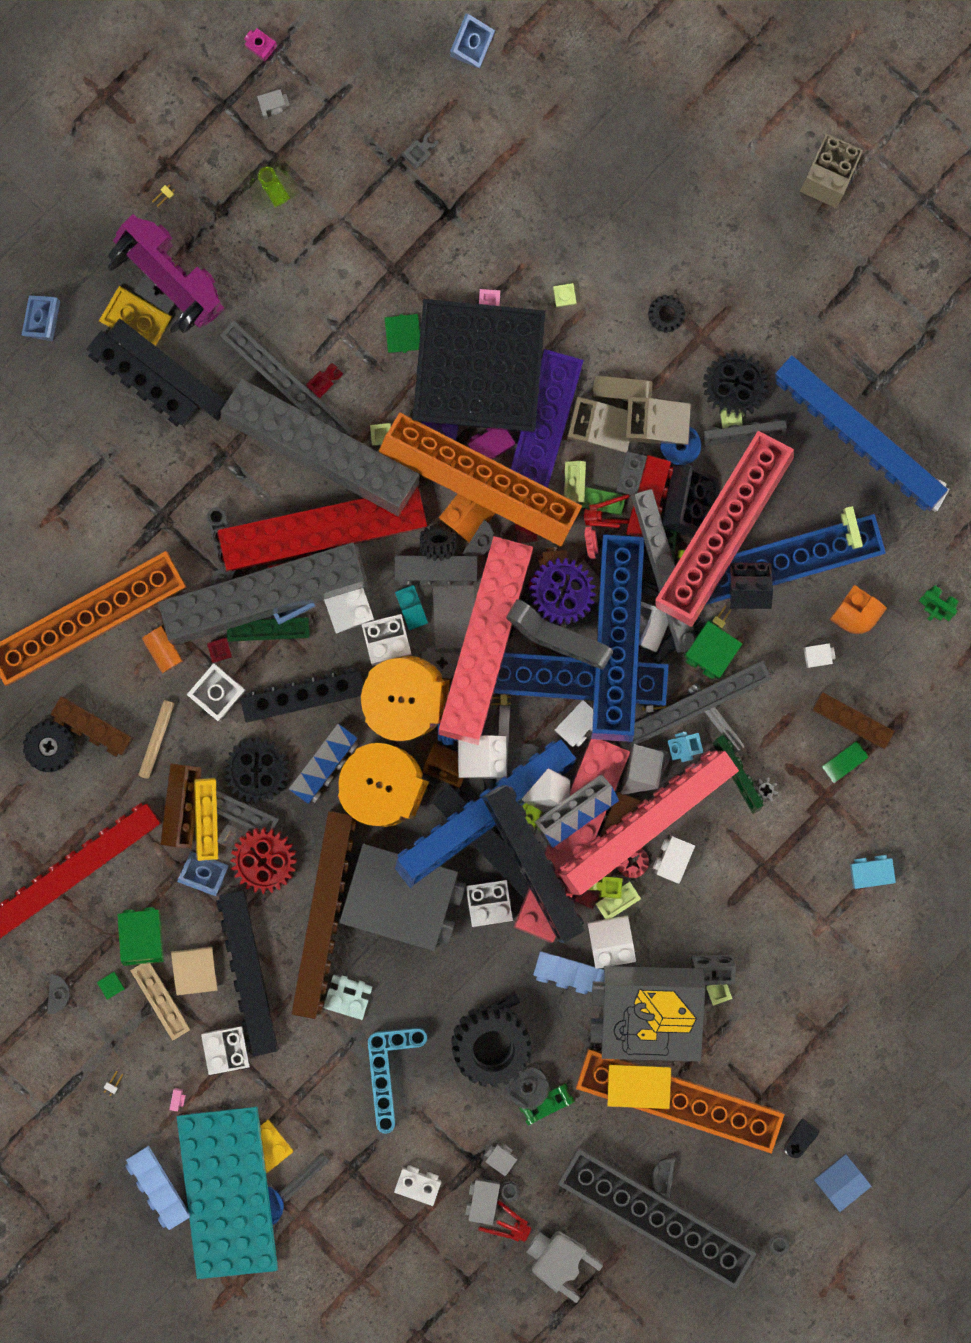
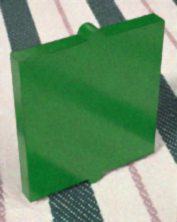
[384,314,420,354]

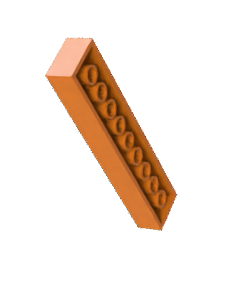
[379,412,582,546]
[0,551,187,686]
[575,1048,785,1154]

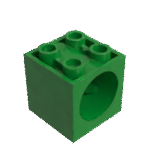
[684,621,742,679]

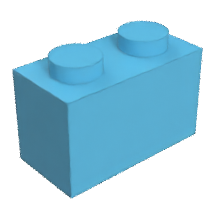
[850,855,896,889]

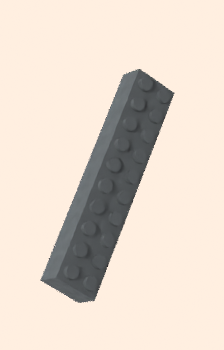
[221,379,419,516]
[158,542,368,646]
[557,1146,757,1289]

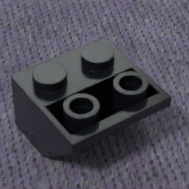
[729,562,773,609]

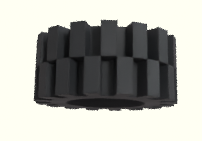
[648,295,685,333]
[420,524,457,561]

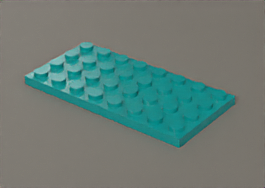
[177,1106,278,1279]

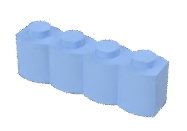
[533,951,604,995]
[125,1146,191,1230]

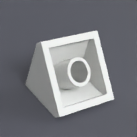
[522,768,570,812]

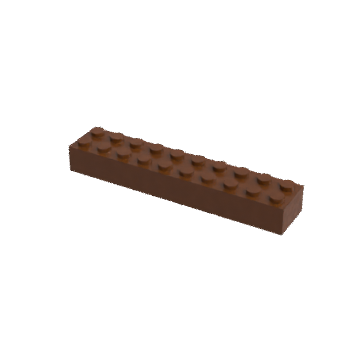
[291,811,357,1019]

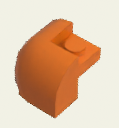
[829,585,887,634]

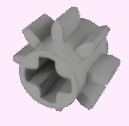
[754,778,778,803]

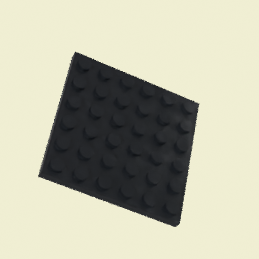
[413,299,546,433]

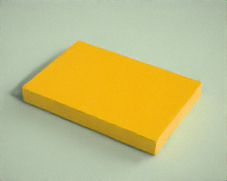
[99,286,172,346]
[607,1064,671,1109]

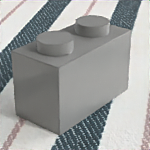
[465,1178,500,1225]

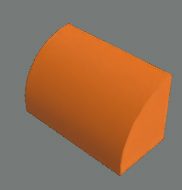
[142,626,183,674]

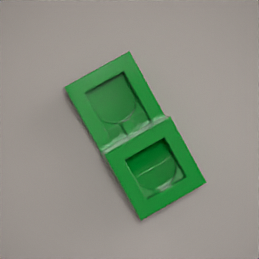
[822,741,869,783]

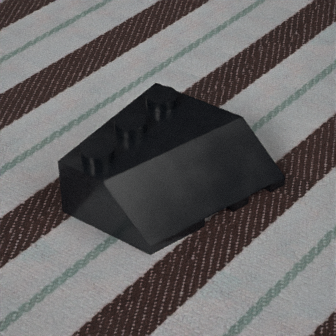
[662,465,719,539]

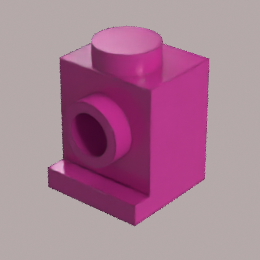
[244,28,277,62]

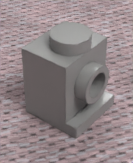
[257,89,290,119]

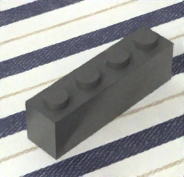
[395,556,477,586]

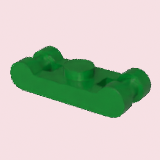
[518,1083,575,1126]

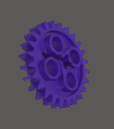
[529,558,596,625]

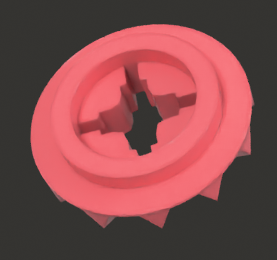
[585,526,599,559]
[617,848,649,878]

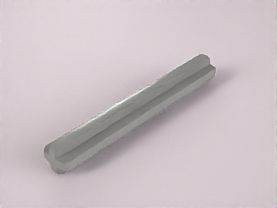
[688,684,744,752]

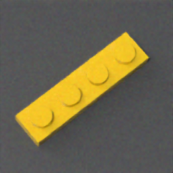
[194,778,218,861]

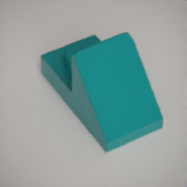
[395,585,428,631]

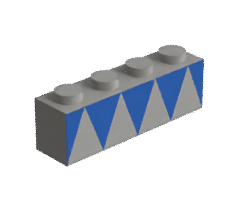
[289,724,359,804]
[534,775,619,848]

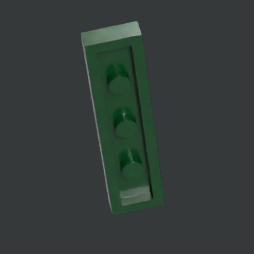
[227,618,310,642]
[713,735,764,814]

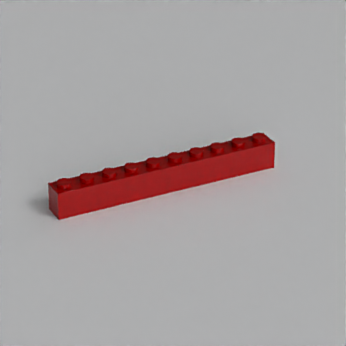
[0,803,162,939]

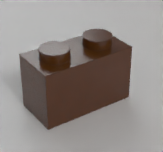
[422,743,464,788]

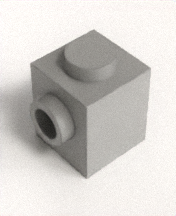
[485,1143,517,1176]

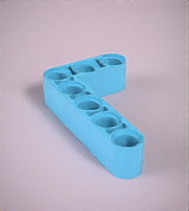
[368,1027,427,1134]

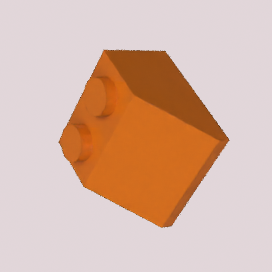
[439,494,496,542]

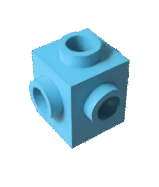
[668,732,704,762]

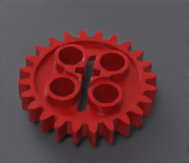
[230,827,297,894]

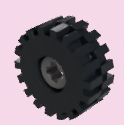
[22,721,76,772]

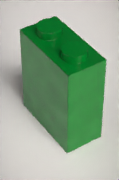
[117,907,164,966]

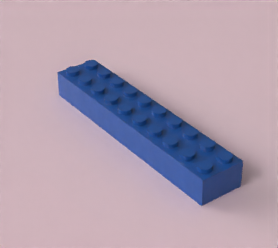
[775,355,948,512]
[706,514,886,605]
[591,535,644,742]
[493,653,669,706]
[395,740,576,888]

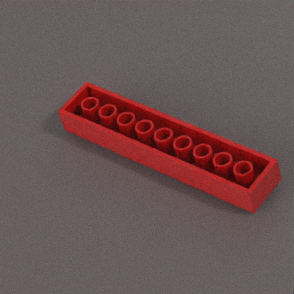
[217,487,427,572]

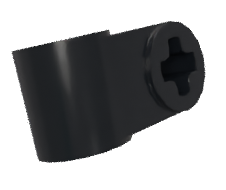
[784,1118,820,1158]

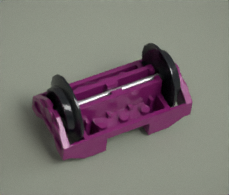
[108,214,225,333]

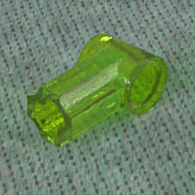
[258,167,290,208]

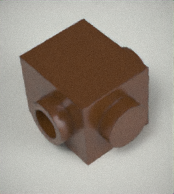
[539,547,568,577]

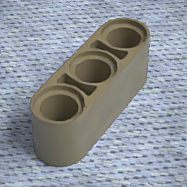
[592,376,653,401]

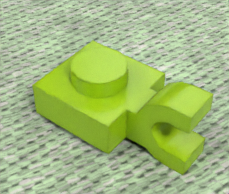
[588,877,623,899]

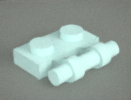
[323,975,372,1020]

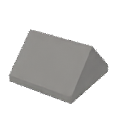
[621,744,664,795]

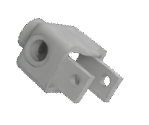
[526,1231,603,1303]

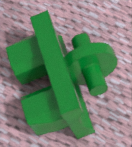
[919,585,959,622]

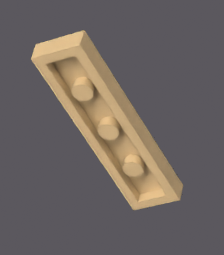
[130,963,191,1041]

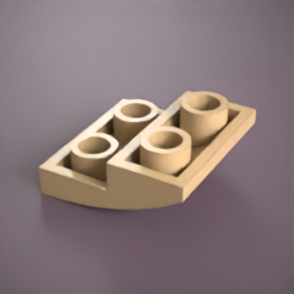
[171,947,218,995]

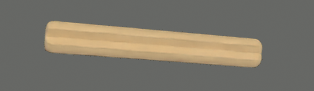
[139,700,174,779]

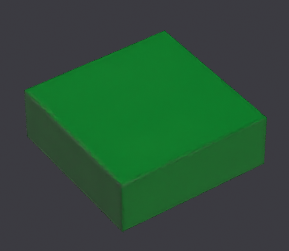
[97,972,125,1000]

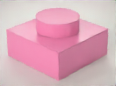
[479,289,500,306]
[169,1088,186,1111]

